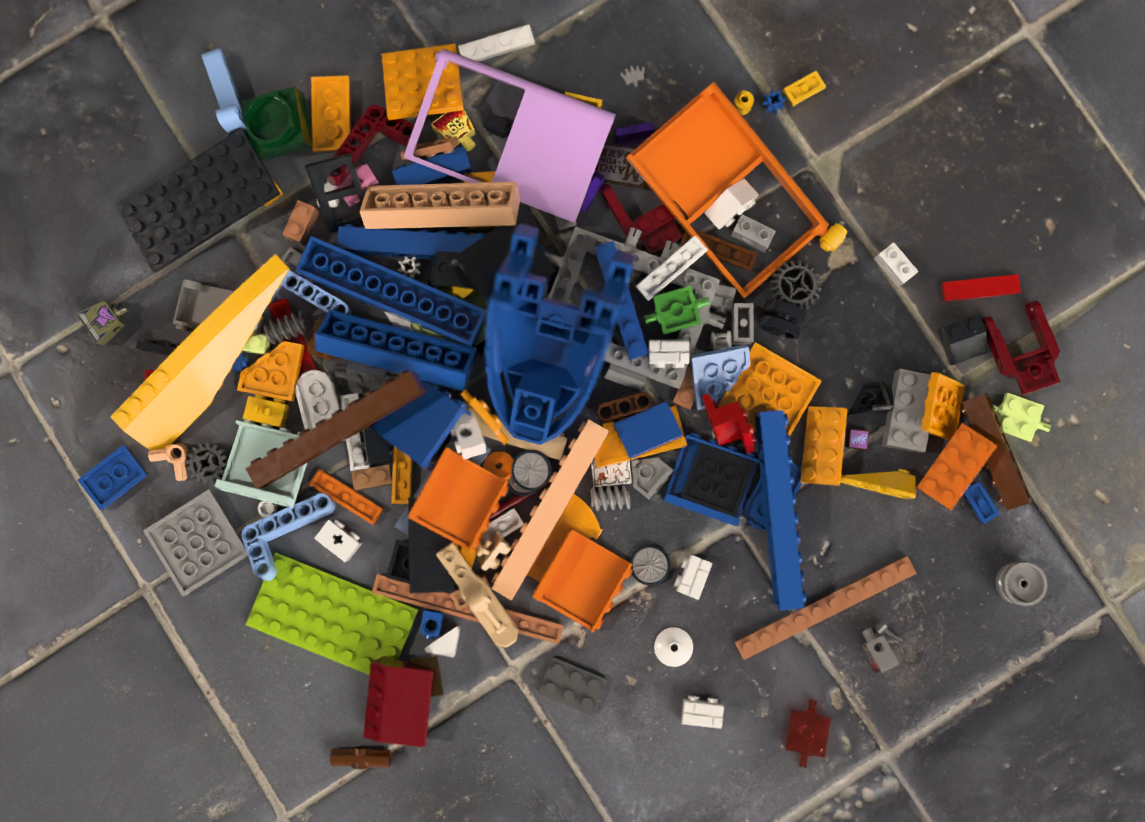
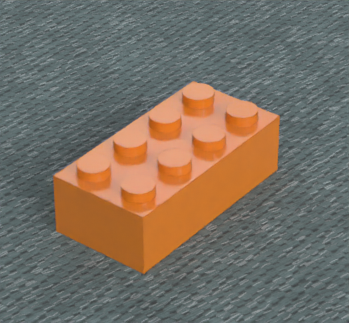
[917,423,997,511]

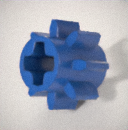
[762,89,786,115]

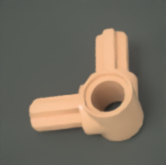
[148,443,188,481]

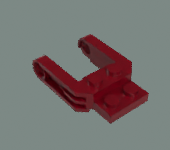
[599,183,683,255]
[981,300,1061,396]

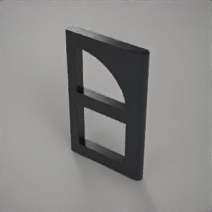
[305,153,365,232]

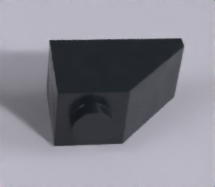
[359,427,393,466]

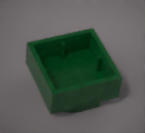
[242,87,313,161]

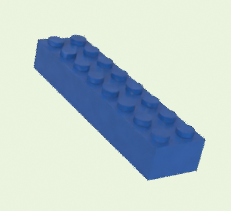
[315,309,477,391]

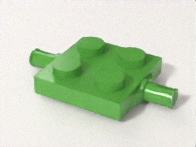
[644,286,710,334]

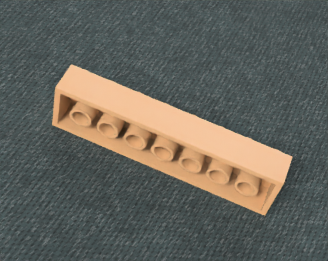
[360,182,520,229]

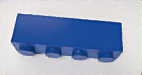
[392,146,472,185]

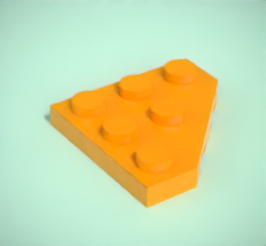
[237,341,304,401]

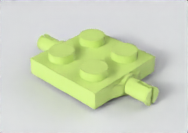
[993,393,1051,442]

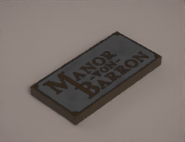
[595,143,646,189]

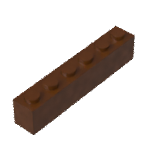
[961,392,1032,511]

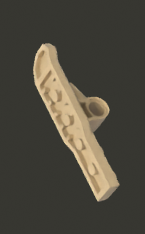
[436,542,518,648]

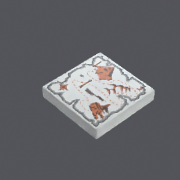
[591,457,632,487]

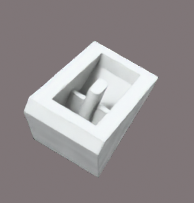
[424,625,461,657]

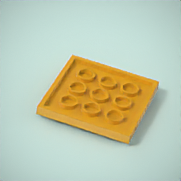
[382,44,464,120]
[718,342,822,437]

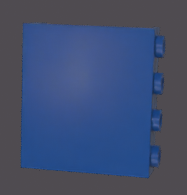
[371,379,472,471]
[663,433,760,526]

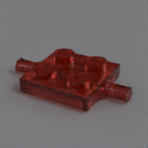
[785,699,831,768]

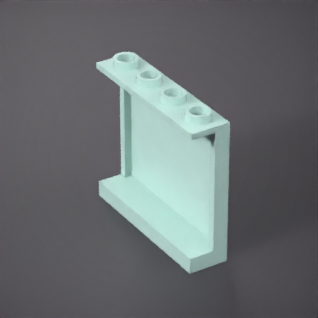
[215,419,307,508]

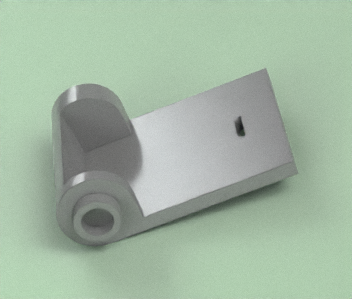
[173,280,234,331]

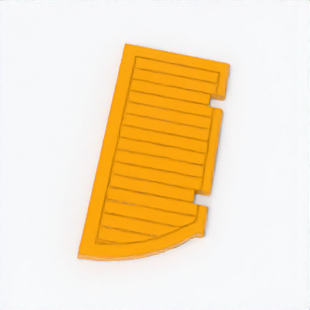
[595,405,687,468]
[527,493,602,582]

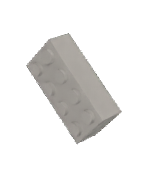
[882,369,931,453]

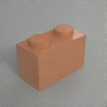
[282,200,320,247]

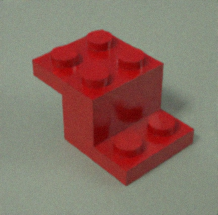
[702,393,756,454]

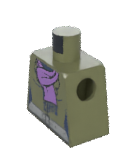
[77,301,128,346]

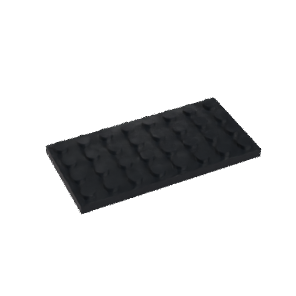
[117,128,280,273]

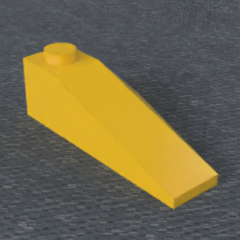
[840,469,916,499]

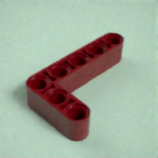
[327,104,415,186]

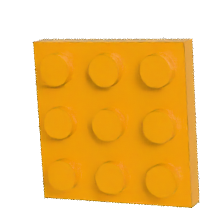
[921,372,965,441]

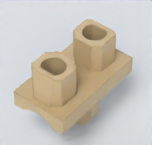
[476,532,511,571]

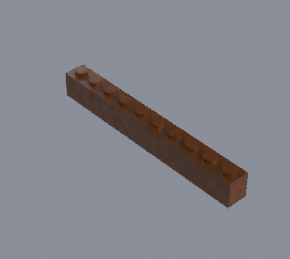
[245,370,427,489]

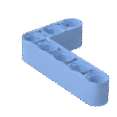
[202,48,247,135]
[262,270,352,315]
[242,493,336,581]

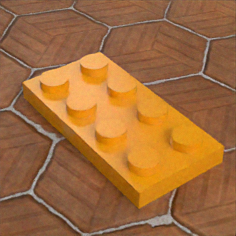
[311,76,351,153]
[800,406,848,486]

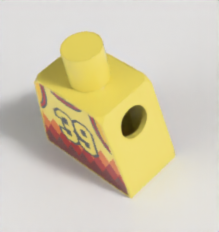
[431,110,476,152]

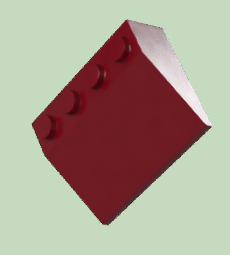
[363,656,434,747]

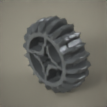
[770,260,822,309]

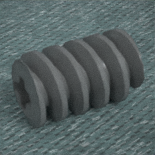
[263,310,307,344]

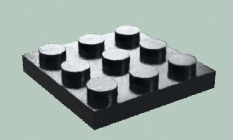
[680,443,755,517]

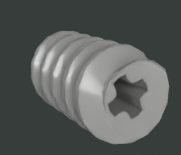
[591,485,630,511]

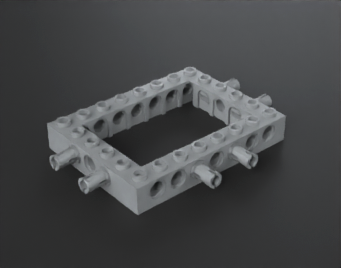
[545,226,726,389]

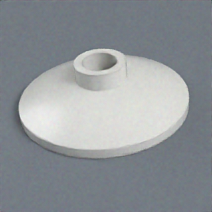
[654,627,693,667]

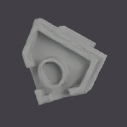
[631,457,673,500]

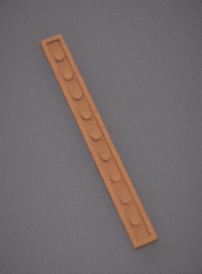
[734,556,917,660]
[372,574,564,644]

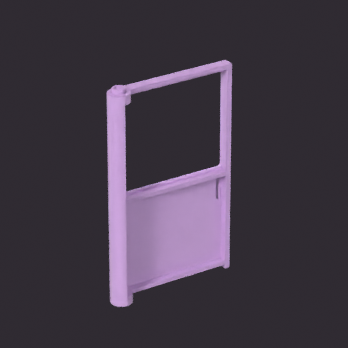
[403,48,616,223]

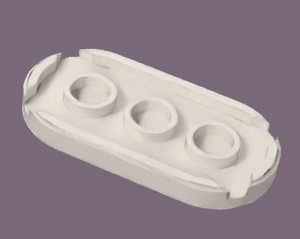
[295,370,340,430]

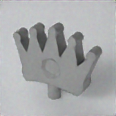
[620,66,645,87]

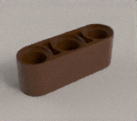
[597,393,652,422]

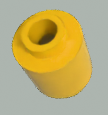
[733,91,754,115]
[819,223,847,252]

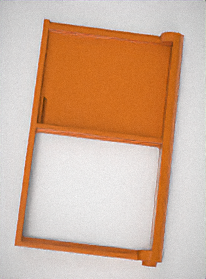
[626,81,829,299]

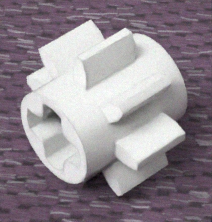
[398,256,421,279]

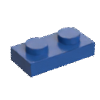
[963,481,1000,524]

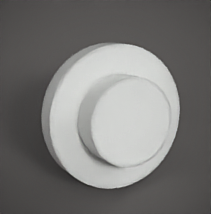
[258,501,277,518]

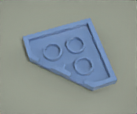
[690,344,750,410]

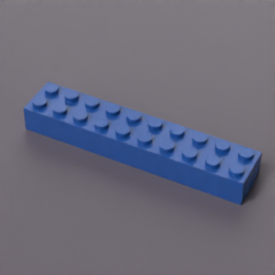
[295,236,488,348]
[754,410,806,610]

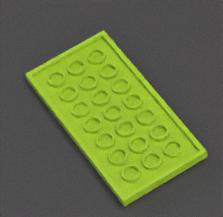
[246,552,419,675]

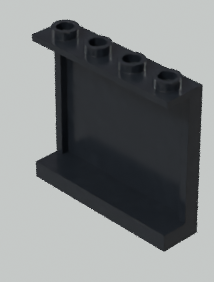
[450,220,556,304]

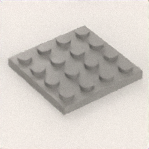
[143,489,248,596]

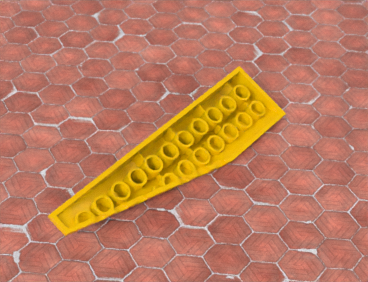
[111,254,290,450]

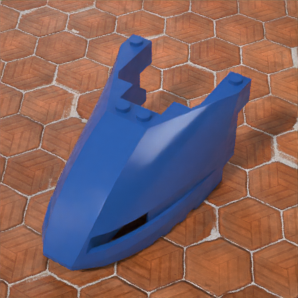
[485,224,636,445]

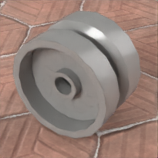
[995,562,1048,606]

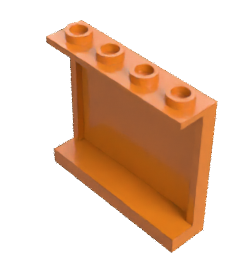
[407,447,509,551]
[532,529,633,633]

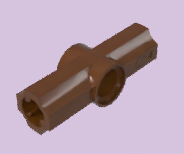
[330,746,392,769]

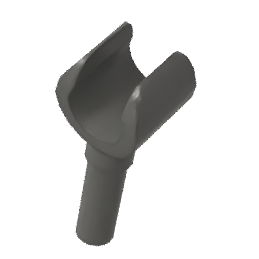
[872,621,899,640]

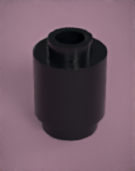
[483,114,512,139]

